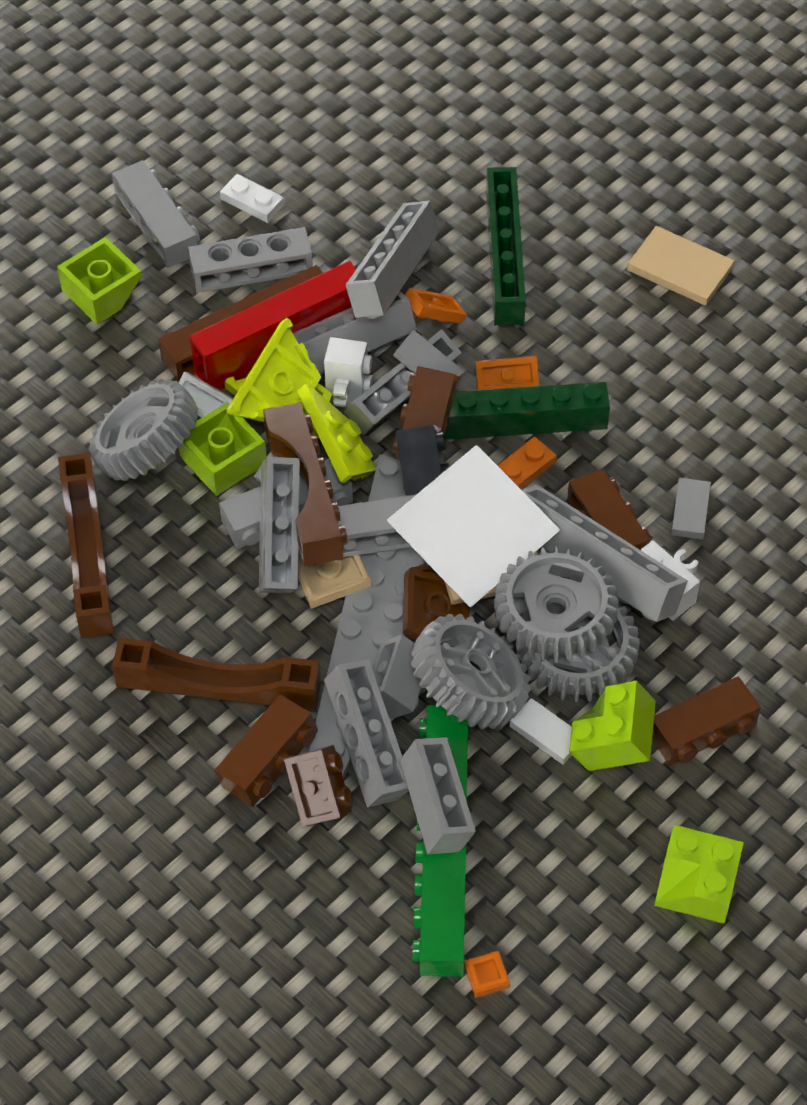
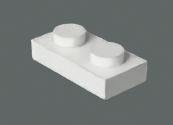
[220,174,284,223]

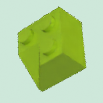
[57,237,142,325]
[178,402,267,496]
[569,681,656,771]
[654,825,744,924]

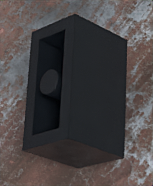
[395,425,450,496]

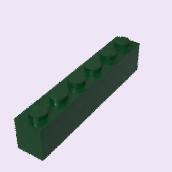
[486,167,526,326]
[445,382,610,440]

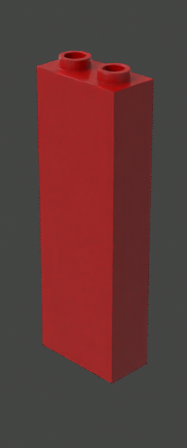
[189,261,356,391]

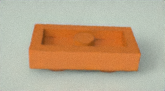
[405,288,467,324]
[474,356,539,390]
[497,437,557,490]

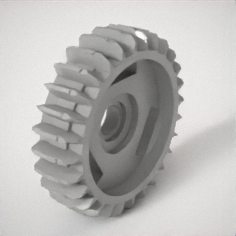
[89,379,198,481]
[494,546,619,663]
[516,603,640,702]
[411,614,531,729]

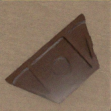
[402,565,470,647]

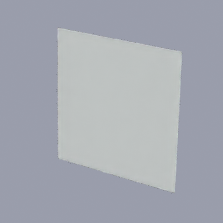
[387,445,560,607]

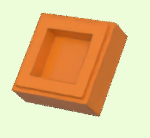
[464,951,510,998]

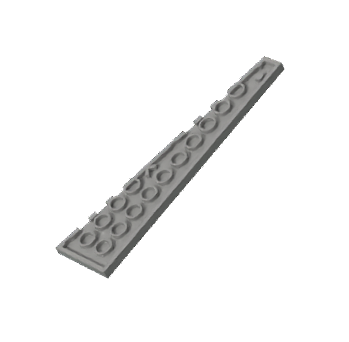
[309,454,429,780]

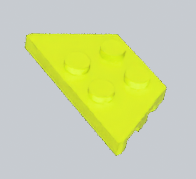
[226,318,321,422]
[297,383,376,483]

